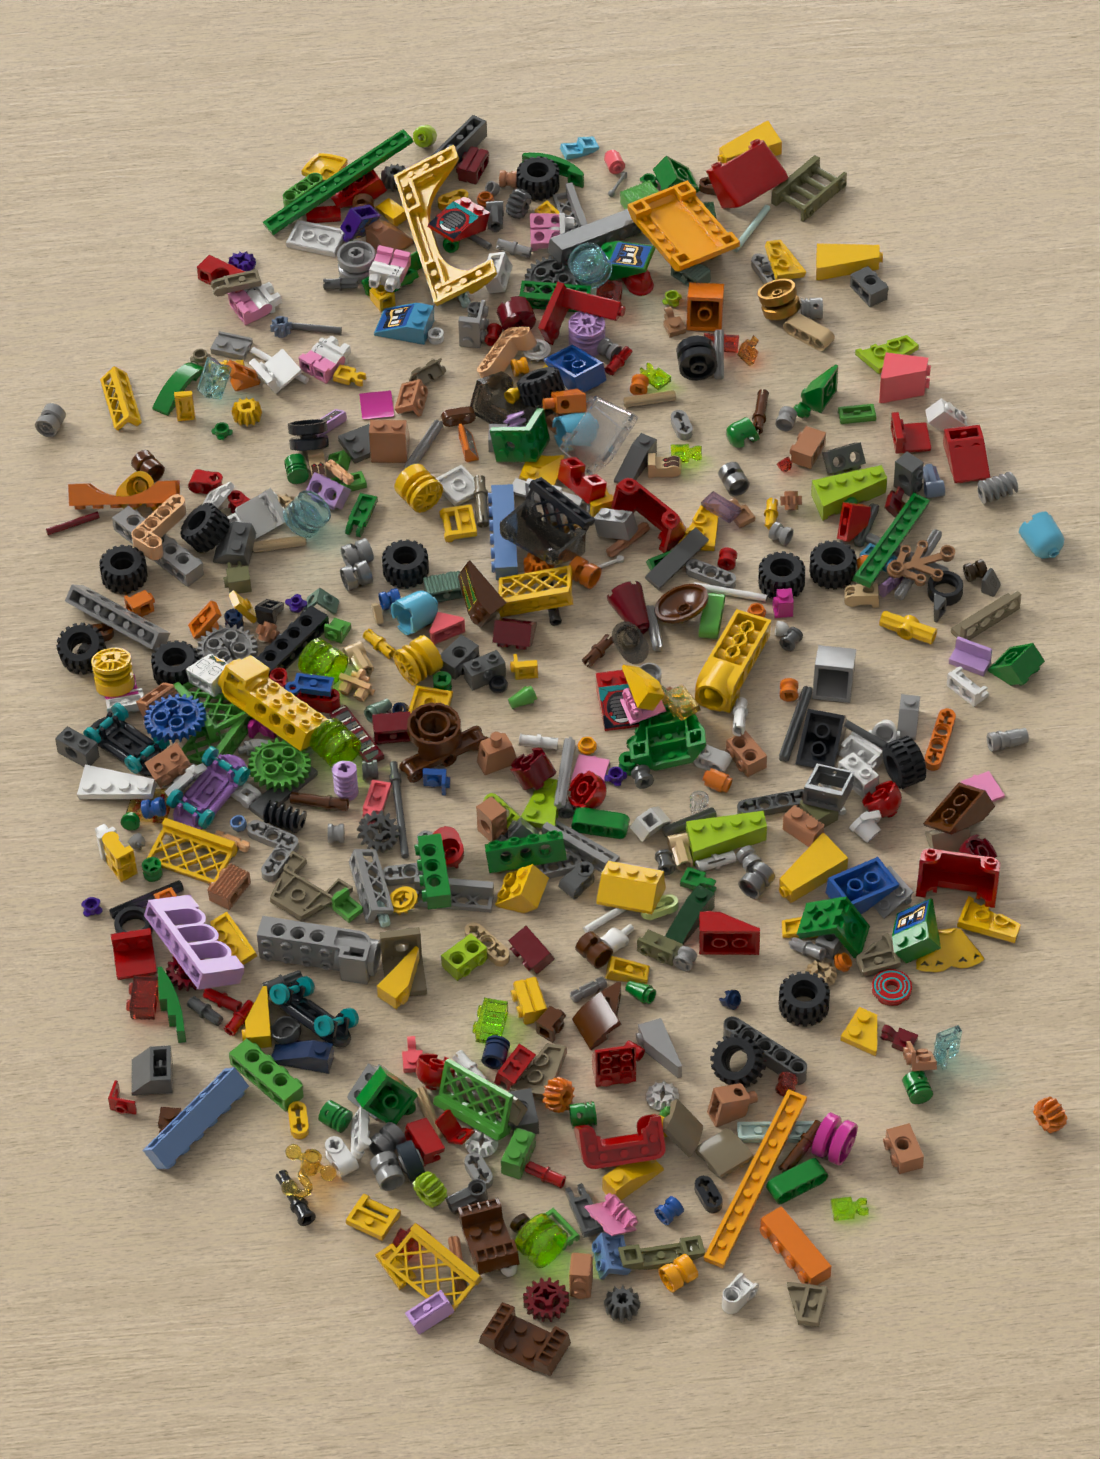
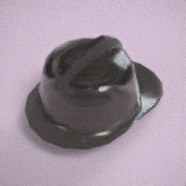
[612,621,649,664]

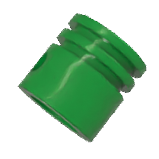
[284,454,309,484]
[902,1071,933,1105]
[318,1100,353,1133]
[569,1101,597,1129]

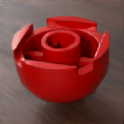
[568,771,607,809]
[862,781,902,818]
[416,1053,455,1090]

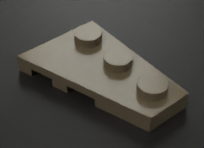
[510,1043,567,1099]

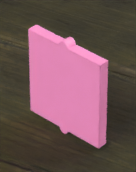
[571,754,610,782]
[960,771,1005,802]

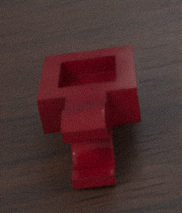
[884,486,905,518]
[880,1024,918,1052]

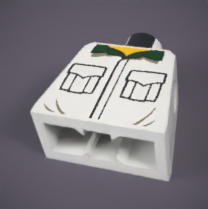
[186,654,233,697]

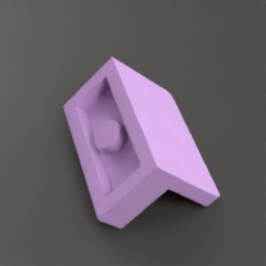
[949,637,992,677]

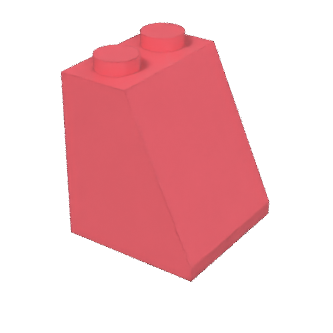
[879,352,931,403]

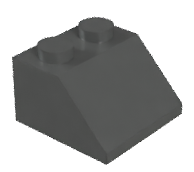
[213,522,257,566]

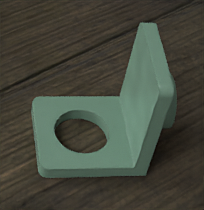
[304,588,339,614]

